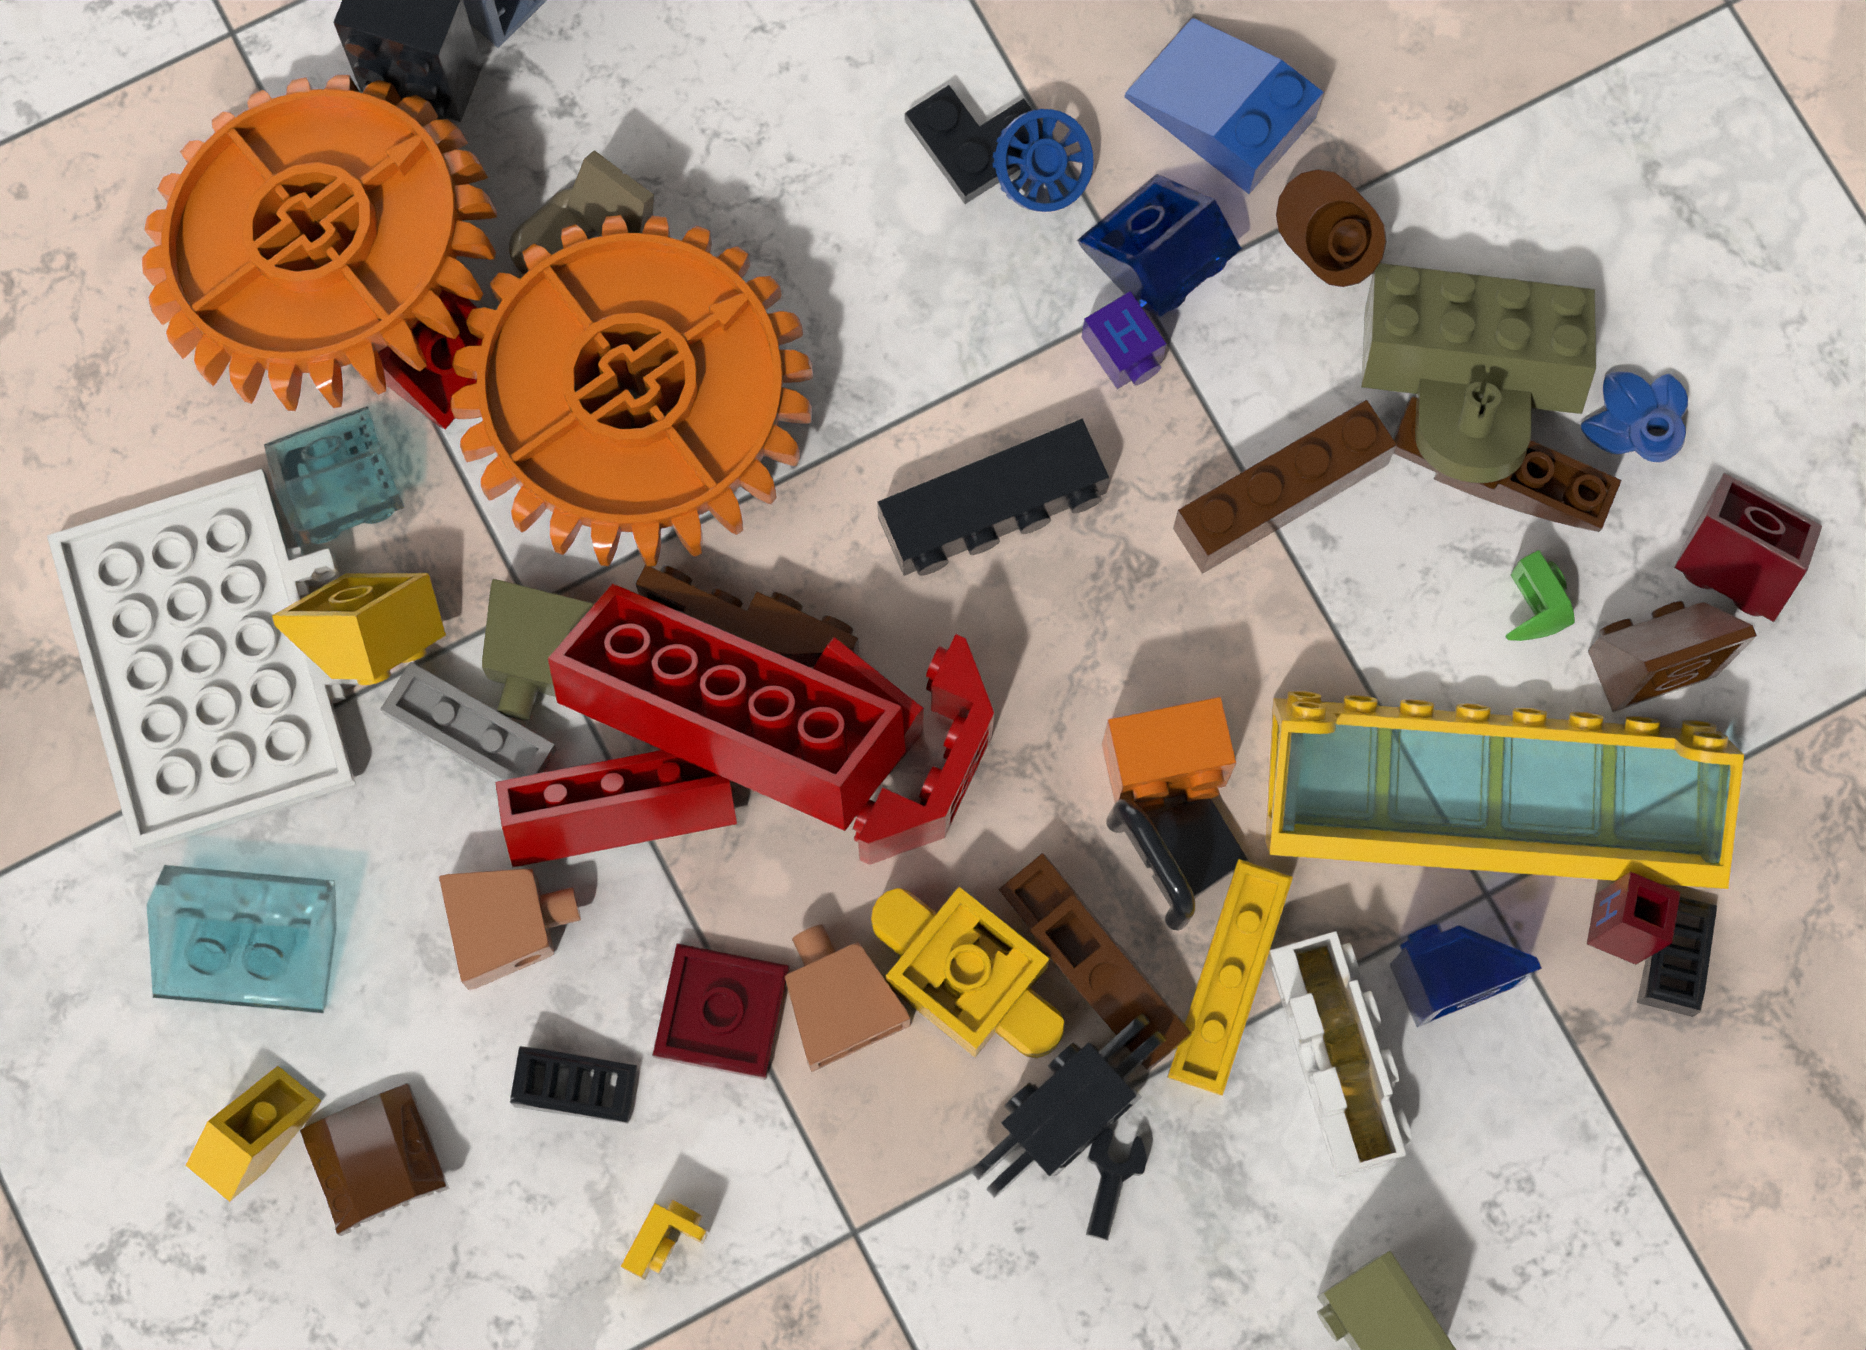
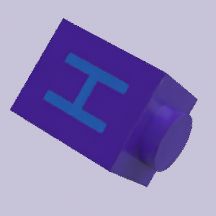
[1081,291,1166,389]

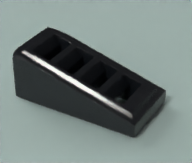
[1637,896,1717,1017]
[510,1046,638,1124]

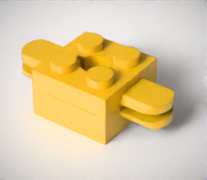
[871,887,1064,1059]

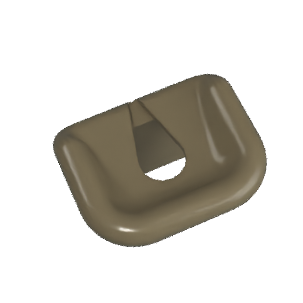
[509,150,654,275]

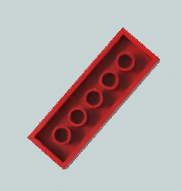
[548,583,906,831]

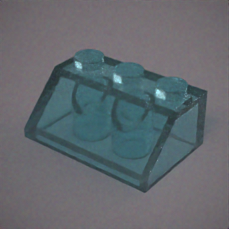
[147,865,337,1013]

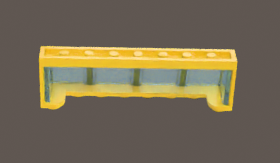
[1265,691,1744,889]

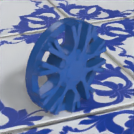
[993,109,1094,212]

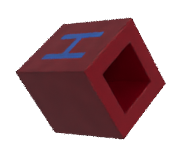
[1587,871,1681,965]

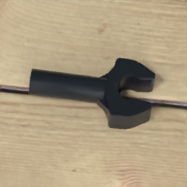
[1086,1128,1147,1241]

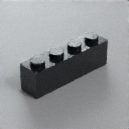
[877,418,1109,576]

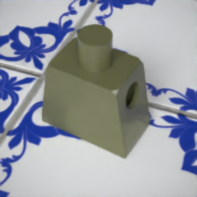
[482,579,594,720]

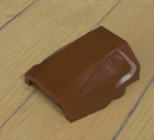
[300,1083,450,1236]

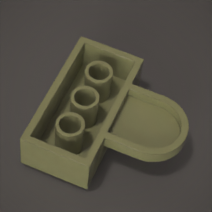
[1361,263,1596,483]

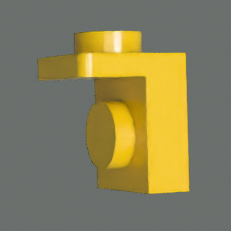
[621,1200,708,1280]

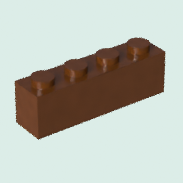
[1173,400,1397,574]

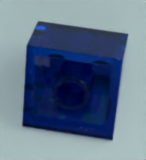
[1077,174,1242,317]
[1389,923,1542,1027]

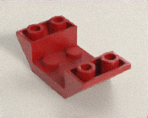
[853,634,994,865]

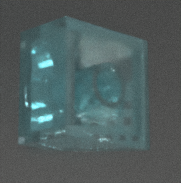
[264,406,405,547]

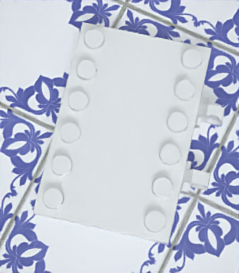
[47,469,358,853]

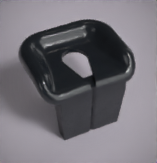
[1106,798,1248,931]

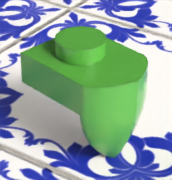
[1505,550,1575,641]

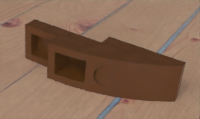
[1393,397,1622,532]
[636,564,859,667]
[998,853,1193,1071]

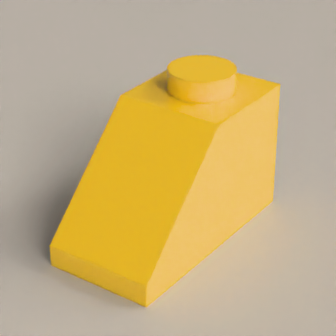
[185,1066,321,1202]

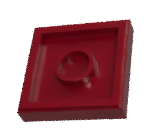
[652,943,789,1080]

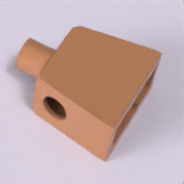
[439,869,581,990]
[785,924,910,1072]

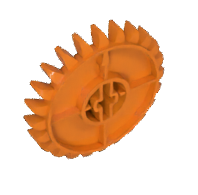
[142,75,497,411]
[451,215,813,567]

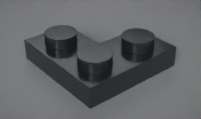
[905,85,1054,204]

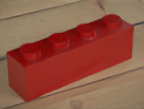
[495,750,737,868]

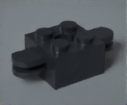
[971,1013,1167,1198]

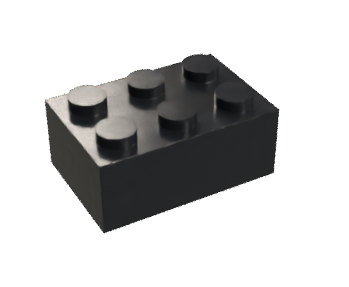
[333,0,483,122]

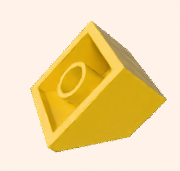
[272,573,446,685]

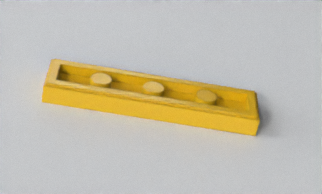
[1167,859,1293,1096]

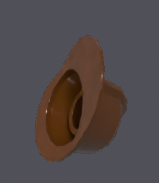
[1276,169,1387,287]

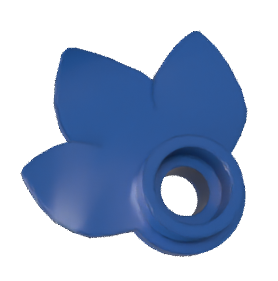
[1581,372,1688,462]

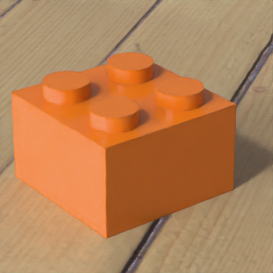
[1102,697,1236,812]

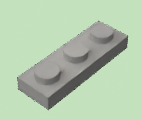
[381,662,557,781]

